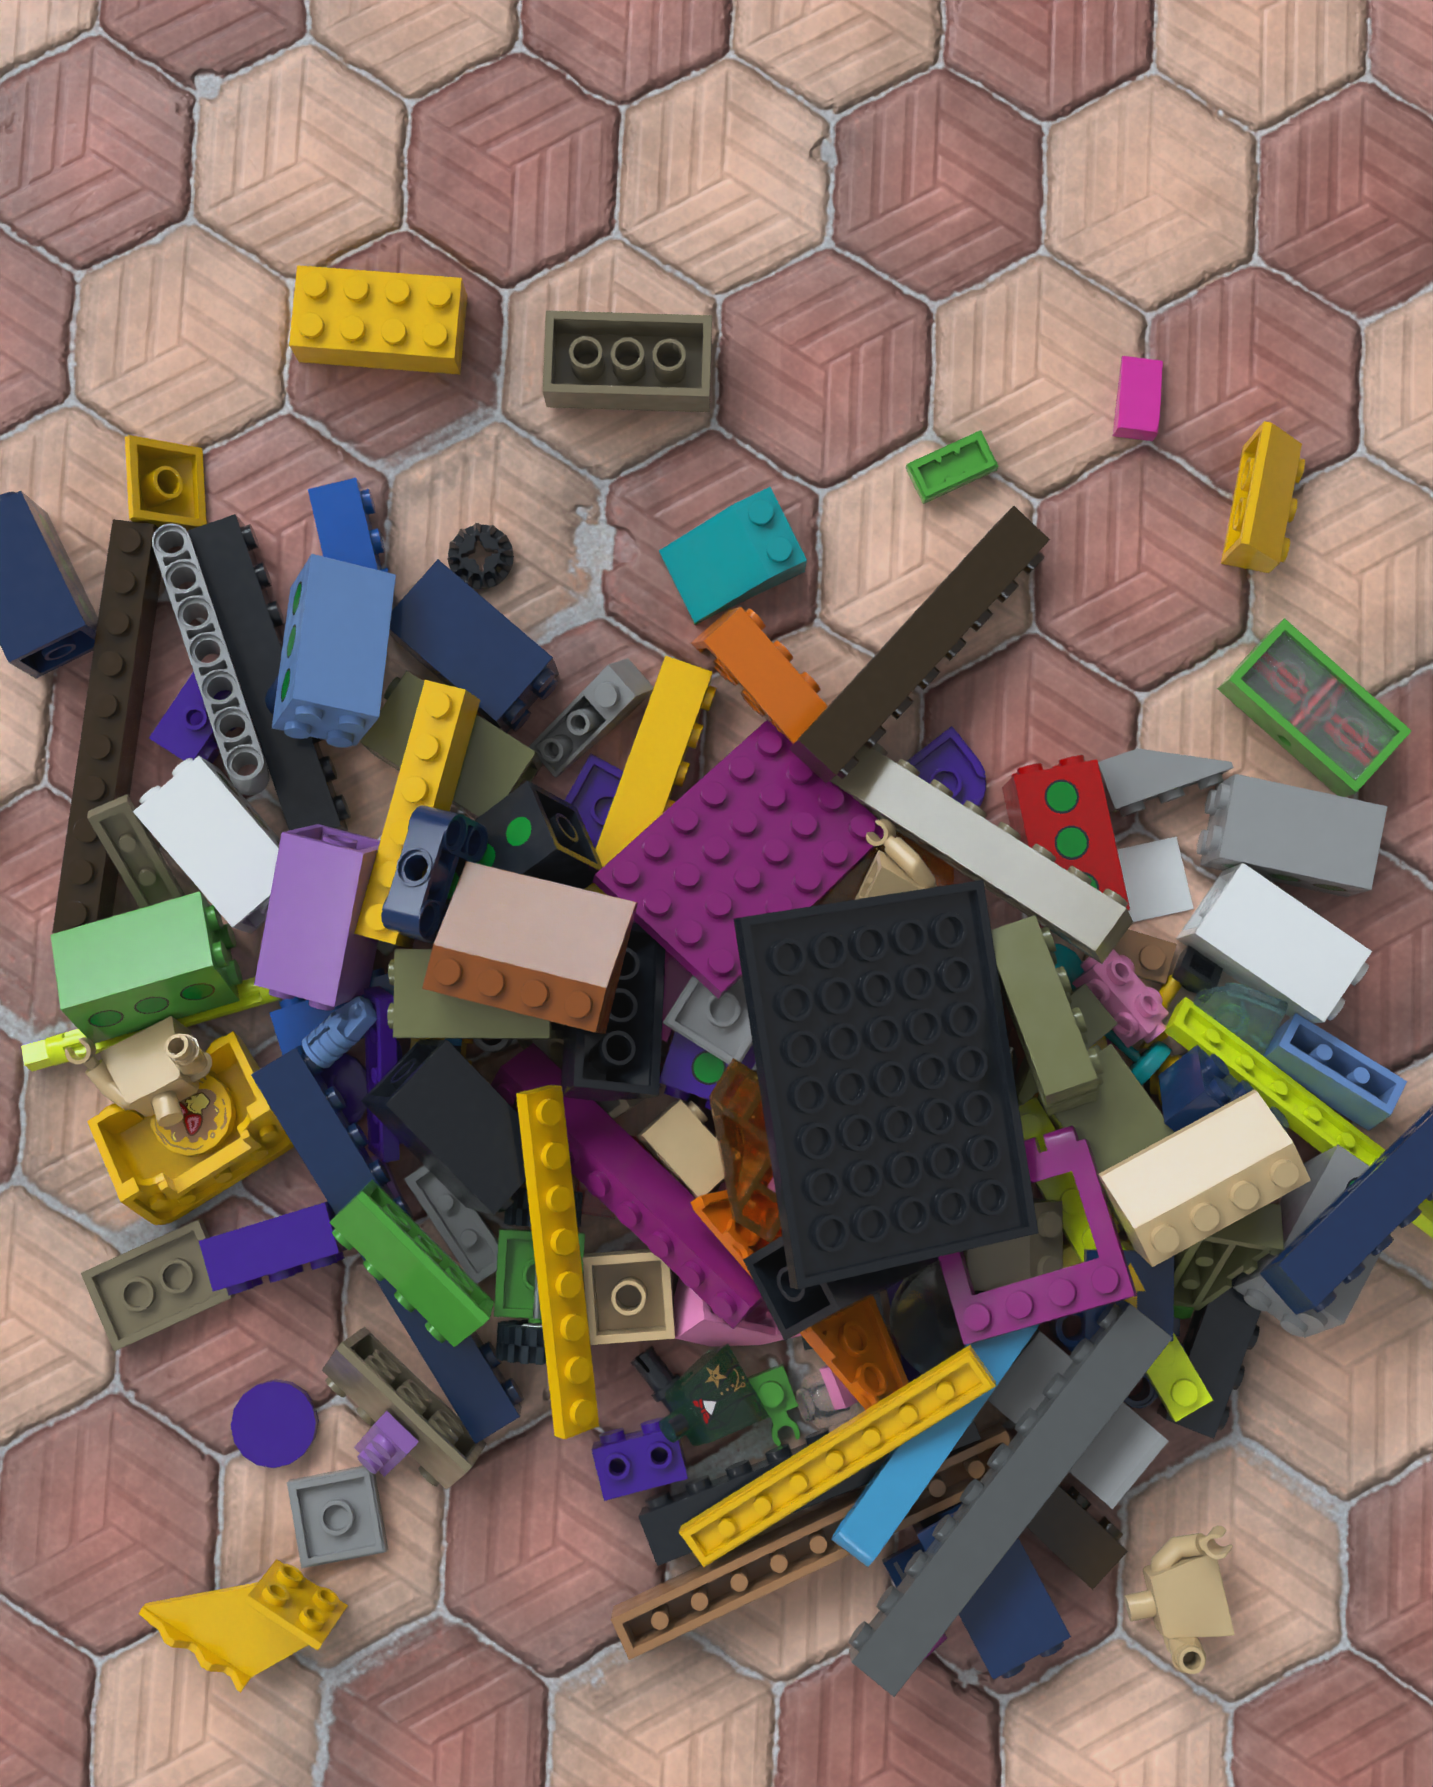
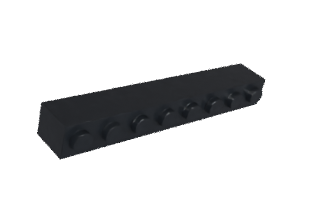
[188,514,351,831]
[638,1416,981,1566]

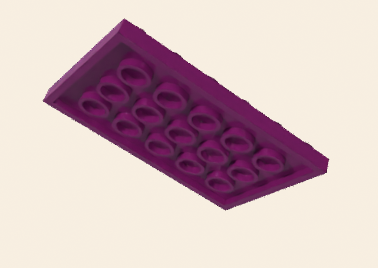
[593,720,884,999]

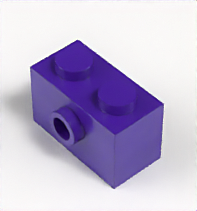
[149,671,236,764]

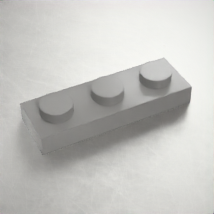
[404,1166,498,1284]

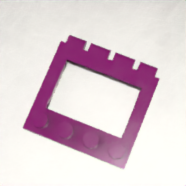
[938,1125,1137,1345]

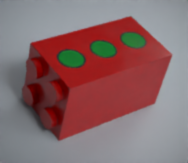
[1002,755,1130,928]

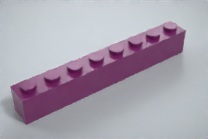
[491,1043,763,1329]

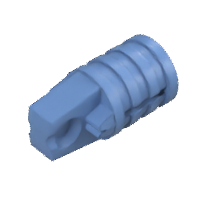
[302,996,377,1068]

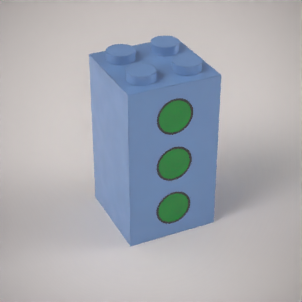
[272,554,396,748]

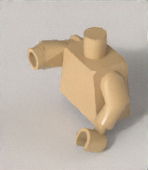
[855,819,937,900]
[65,1016,212,1127]
[1124,1525,1235,1674]

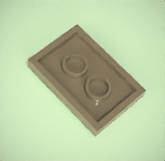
[81,1218,235,1351]

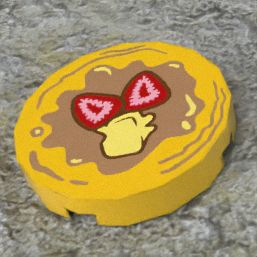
[150,1074,236,1157]

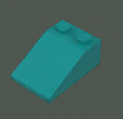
[659,487,807,625]

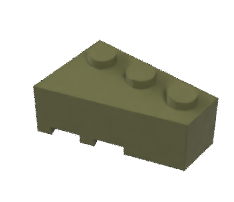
[1174,1203,1284,1311]

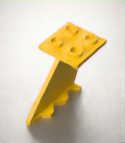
[138,1559,348,1693]

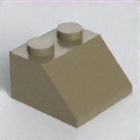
[963,1198,1063,1291]

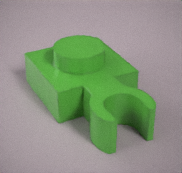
[743,1364,800,1446]

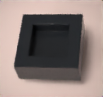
[1172,945,1223,1000]

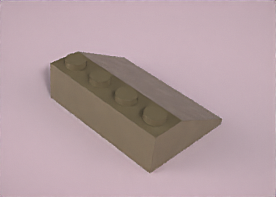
[322,1327,487,1490]

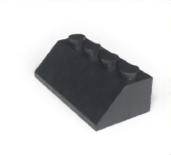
[561,923,666,1102]

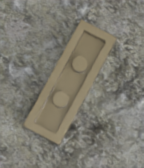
[87,794,185,908]

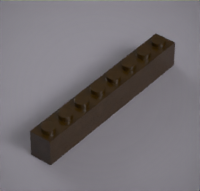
[789,506,1050,783]

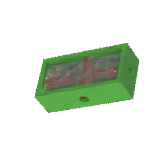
[1217,618,1412,797]

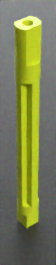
[21,977,281,1071]

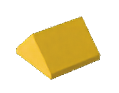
[125,435,207,531]

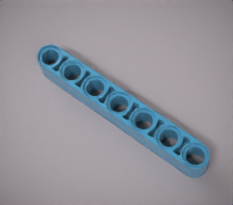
[831,1324,1040,1567]

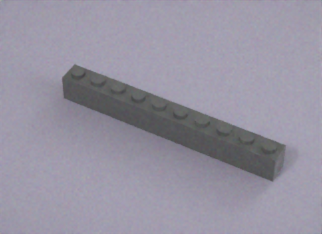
[849,1300,1172,1697]

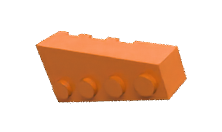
[691,607,829,744]

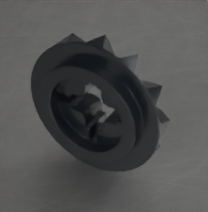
[447,523,514,589]

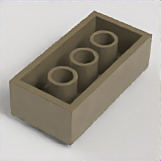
[543,311,712,412]

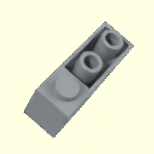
[529,658,654,778]
[1098,748,1234,817]

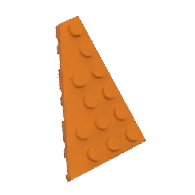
[690,1181,909,1410]

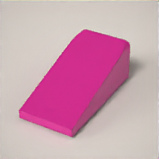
[1112,356,1163,441]

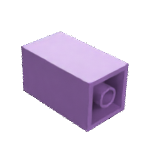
[254,824,380,1010]

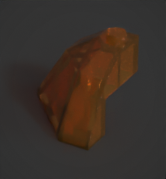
[709,1058,781,1243]

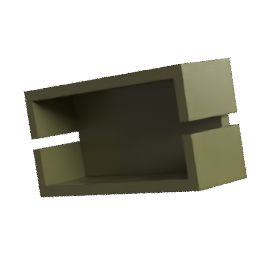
[991,915,1103,1116]

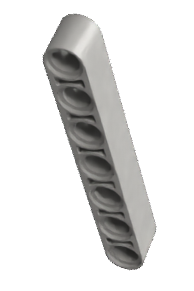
[152,523,270,796]

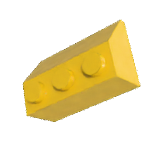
[1221,421,1305,573]

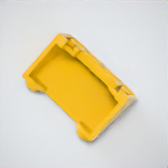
[87,1031,294,1225]

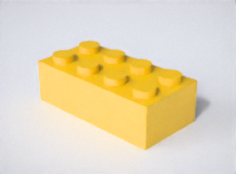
[289,265,467,375]

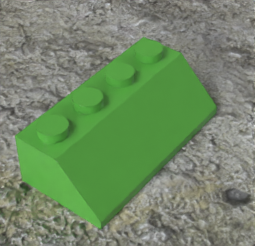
[329,1179,494,1347]

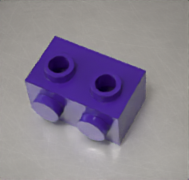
[591,1417,689,1501]

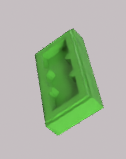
[906,430,999,504]

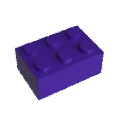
[199,1201,347,1296]

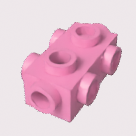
[1072,949,1169,1049]

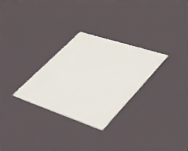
[1117,837,1194,922]

